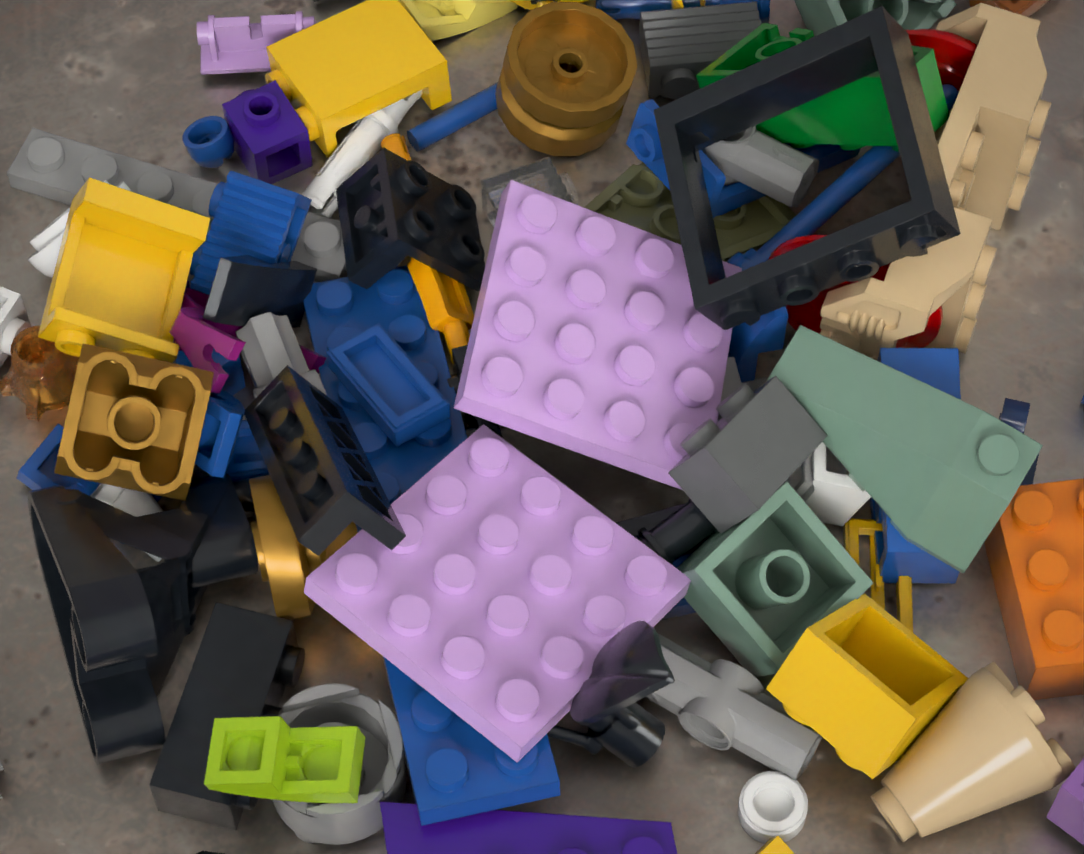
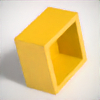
[766,593,969,779]

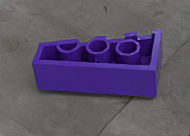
[380,801,677,854]

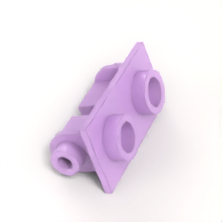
[197,11,316,75]

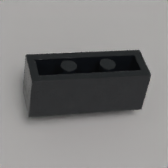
[149,602,305,830]

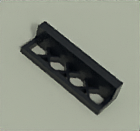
[244,365,406,556]

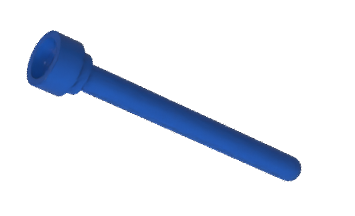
[727,84,959,271]

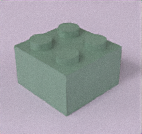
[677,481,873,677]

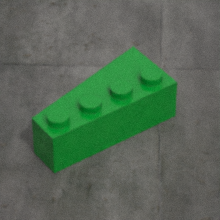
[696,23,949,152]

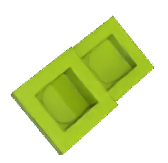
[204,716,366,803]

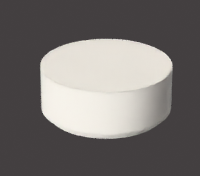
[738,771,808,843]

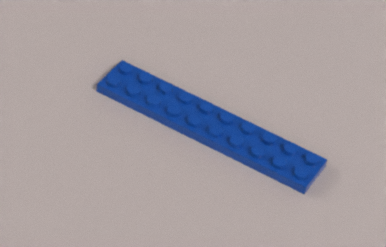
[303,265,561,826]

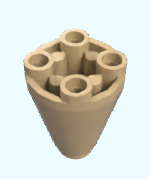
[871,662,1076,842]

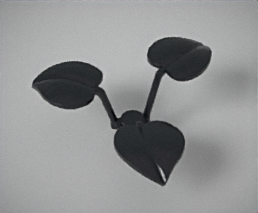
[547,621,675,768]

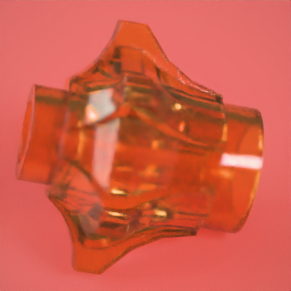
[0,326,79,422]

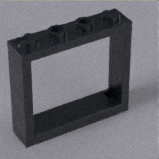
[654,6,961,330]

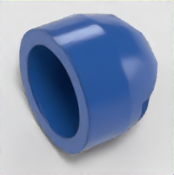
[182,116,234,168]

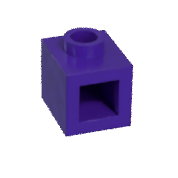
[222,80,313,184]

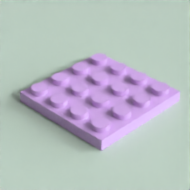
[454,180,742,490]
[304,424,691,763]

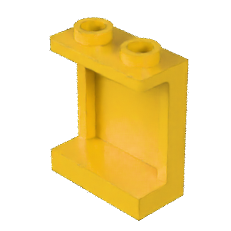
[265,0,452,158]
[38,177,210,363]

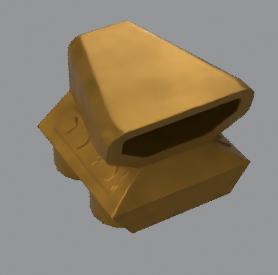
[54,343,214,501]

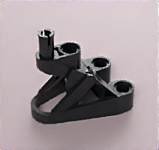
[28,473,270,764]

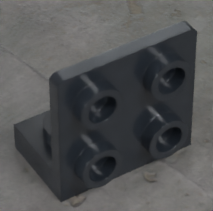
[336,148,485,291]

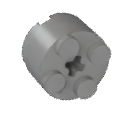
[272,683,406,845]

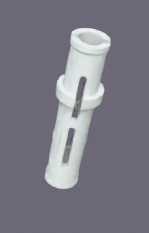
[301,90,423,218]

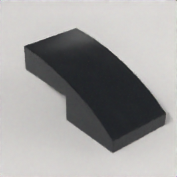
[203,255,317,328]

